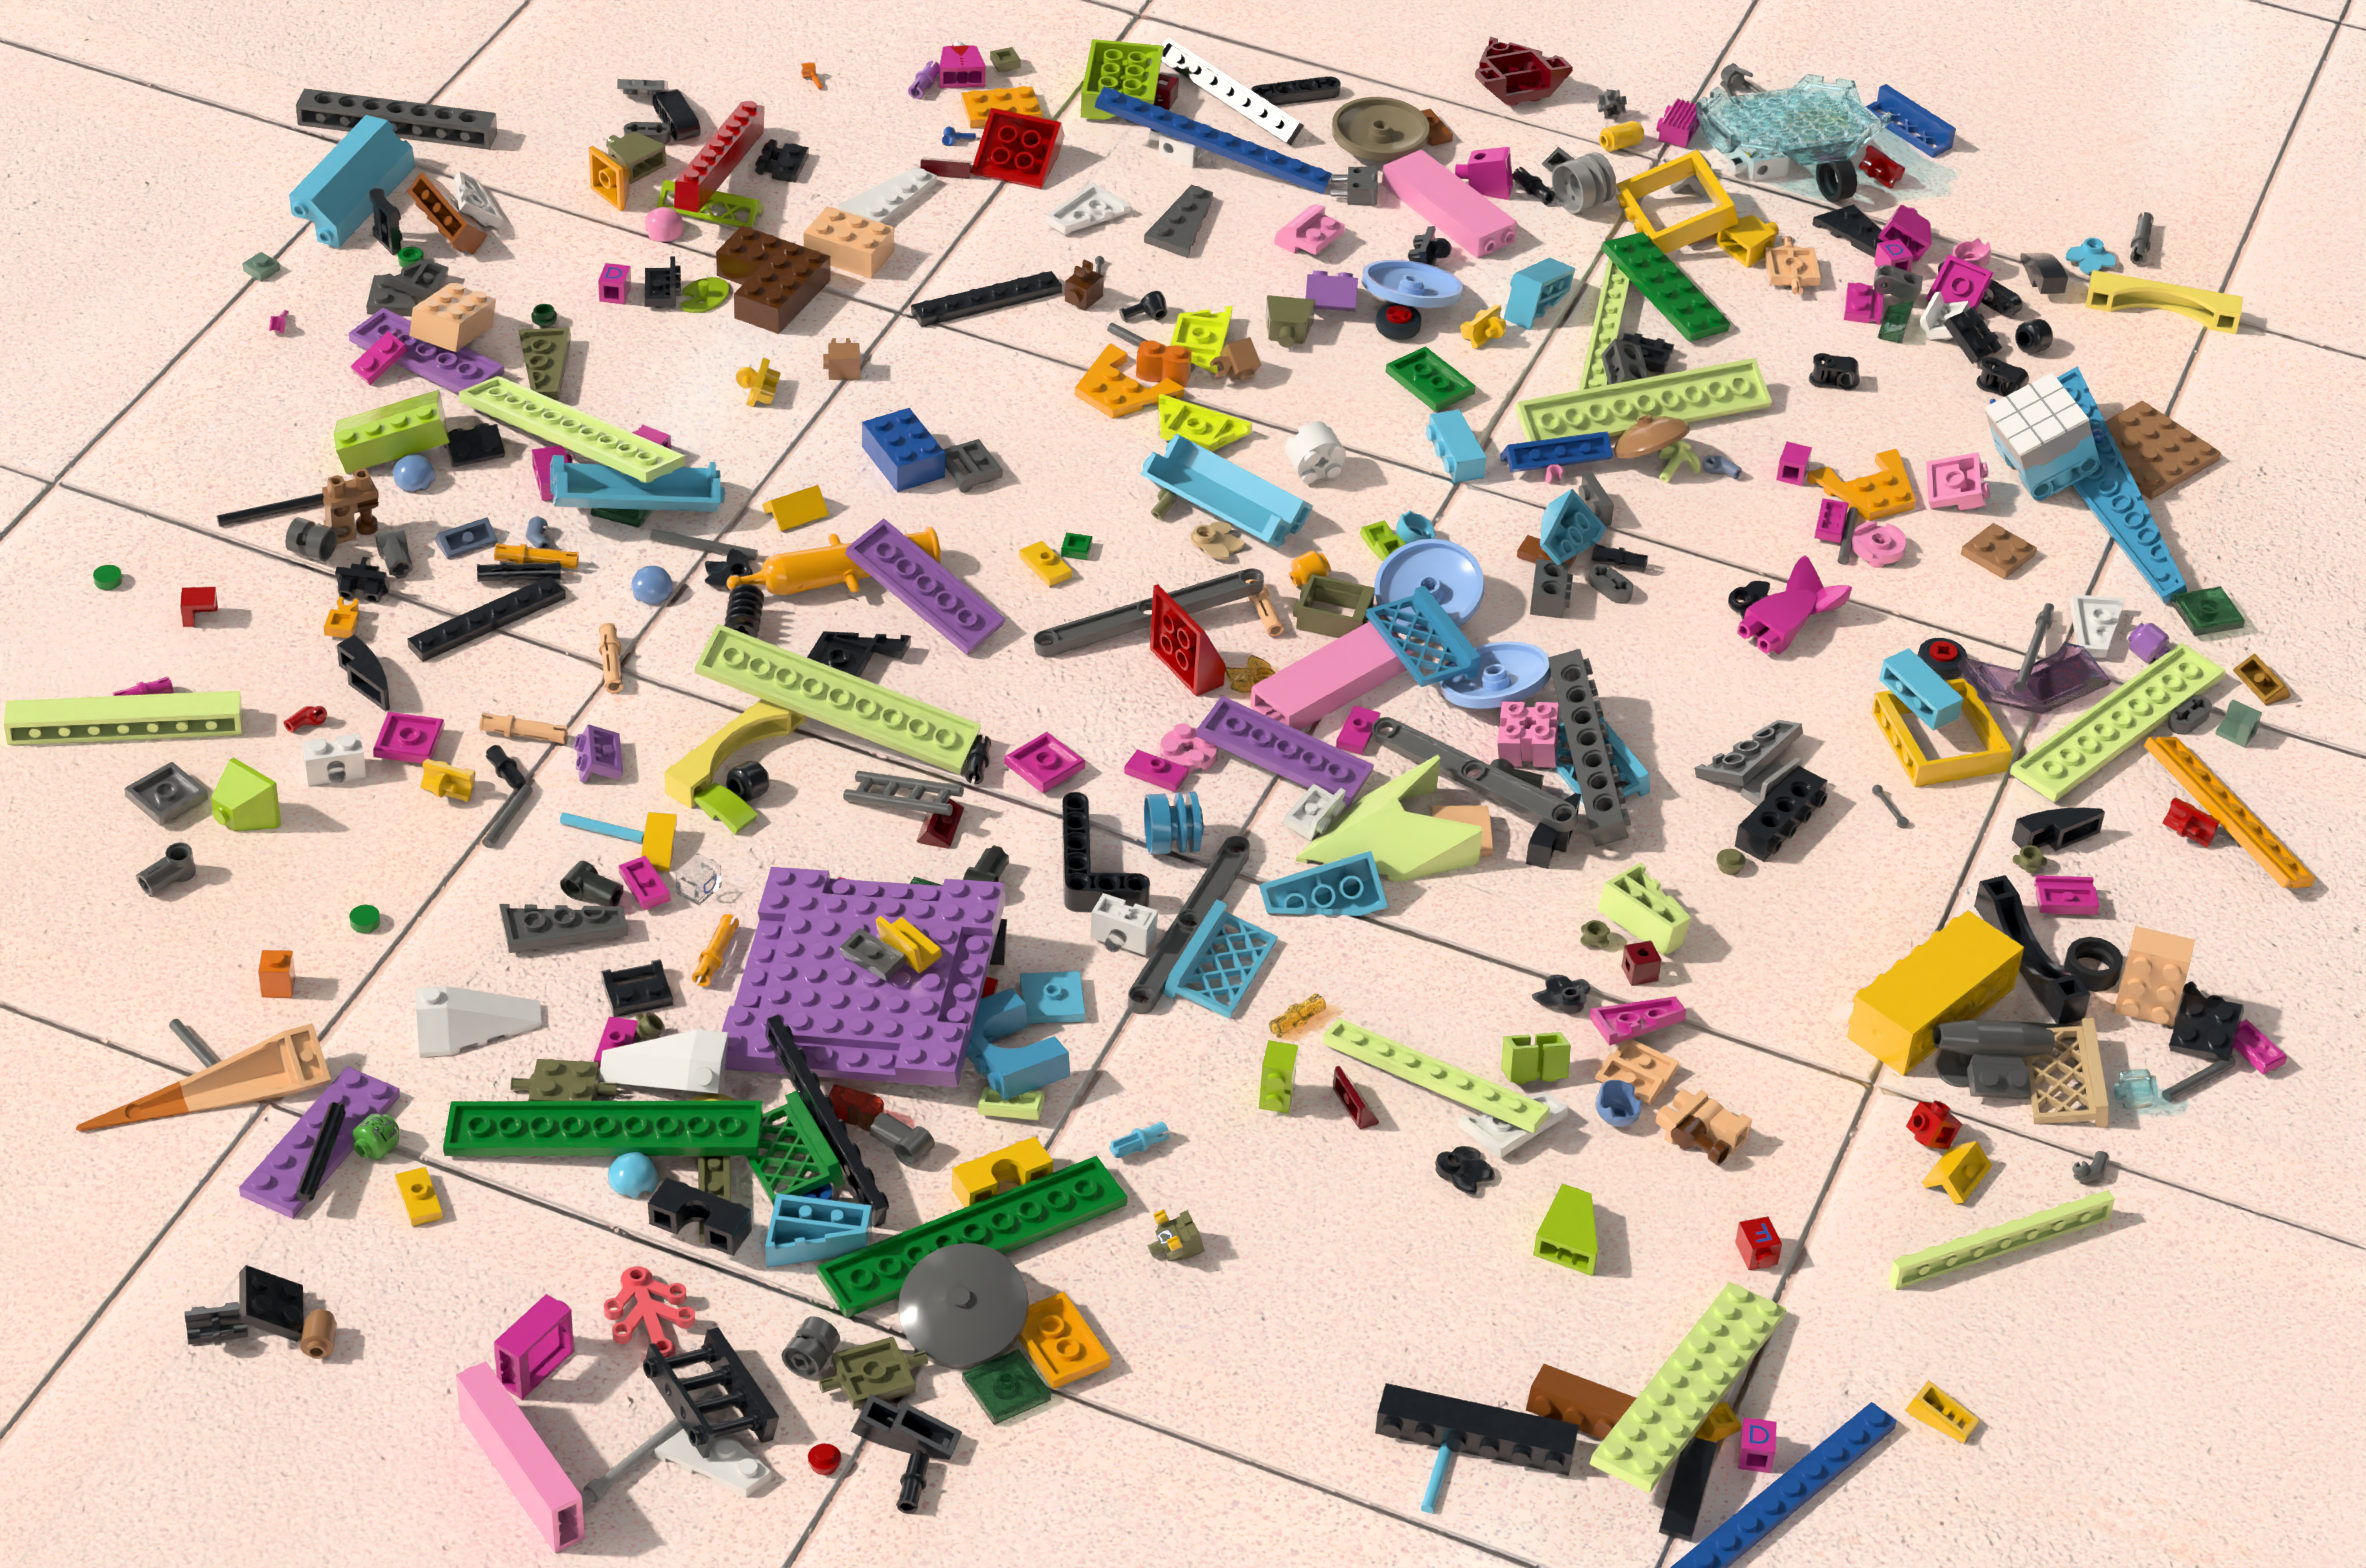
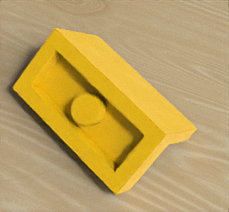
[762,484,829,531]
[875,916,942,974]
[1921,1141,1993,1204]

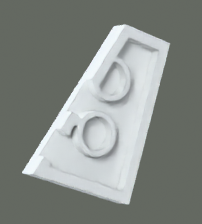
[454,171,504,229]
[1045,182,1131,234]
[2070,595,2125,658]
[1458,1092,1568,1158]
[655,1414,772,1497]

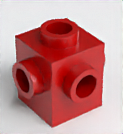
[1906,1100,1962,1149]

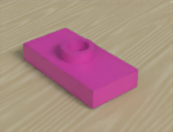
[1814,498,1849,543]
[1336,705,1381,755]
[1124,749,1188,792]
[594,1016,638,1068]
[2234,1019,2287,1075]

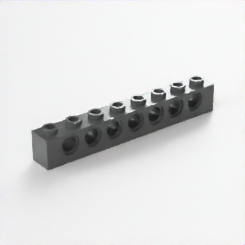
[296,88,497,150]
[1548,649,1631,847]

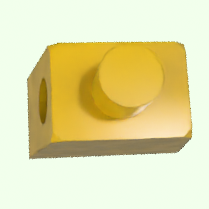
[1716,215,1779,268]

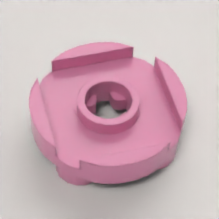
[1851,521,1906,568]
[1160,723,1217,774]

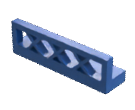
[1863,84,1956,158]
[1500,431,1613,473]

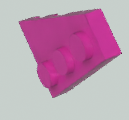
[1590,996,1686,1046]

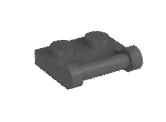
[943,439,1003,493]

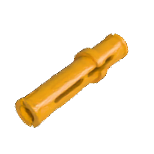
[494,543,579,570]
[692,914,739,987]

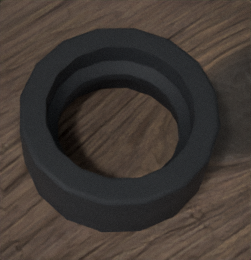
[1816,153,1858,202]
[2064,937,2123,992]

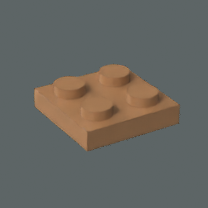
[1961,523,2037,579]

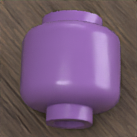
[2128,623,2170,663]

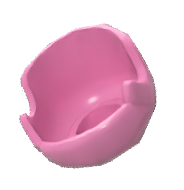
[645,207,684,242]
[1952,238,1991,268]

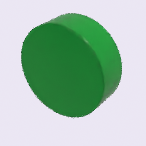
[398,246,424,268]
[93,565,122,590]
[349,904,380,933]

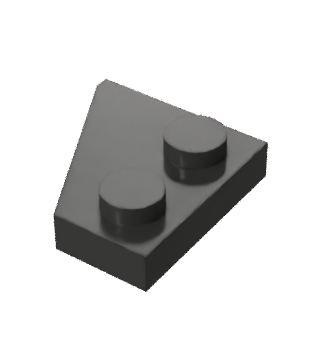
[617,79,668,95]
[384,259,449,299]
[366,275,416,317]

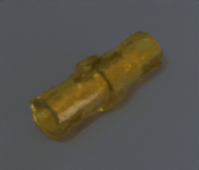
[1269,993,1326,1038]

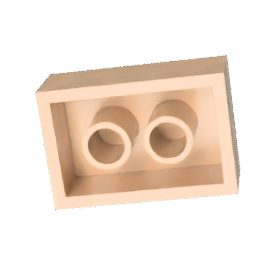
[803,206,894,279]
[409,283,496,352]
[2113,926,2195,1027]

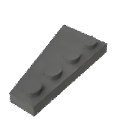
[1144,184,1213,258]
[1694,720,1803,786]
[499,904,628,953]

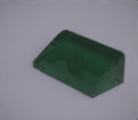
[1877,301,1915,344]
[591,508,653,528]

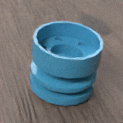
[1144,791,1204,855]

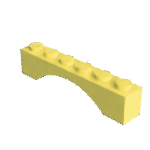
[2085,270,2243,334]
[664,699,807,809]

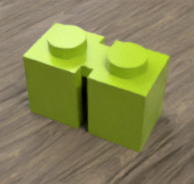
[1501,1032,1571,1084]
[1258,1040,1298,1114]

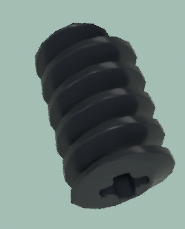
[724,584,764,638]

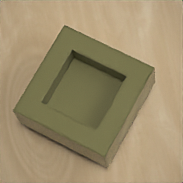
[990,47,1021,72]

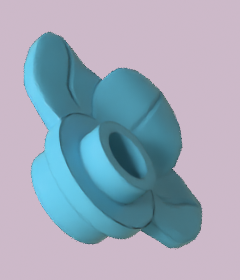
[2065,238,2116,274]

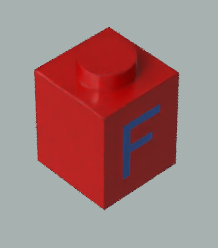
[1735,1216,1782,1270]

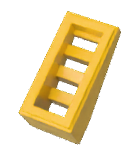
[1905,1380,1981,1443]

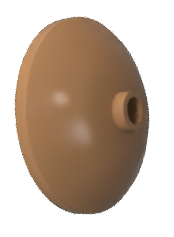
[1613,415,1690,458]

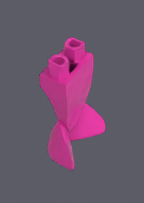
[1737,555,1852,655]

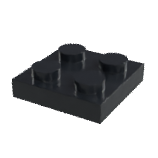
[2169,994,2244,1062]
[239,1265,304,1342]

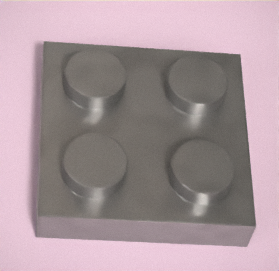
[124,762,208,826]

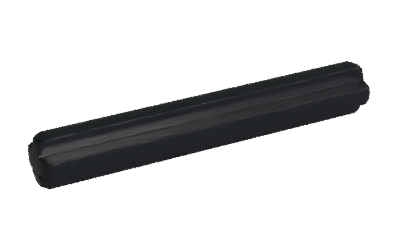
[296,1102,346,1203]

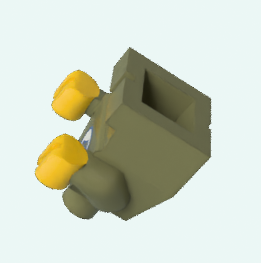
[1147,1209,1205,1261]

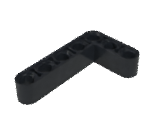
[1062,792,1150,912]

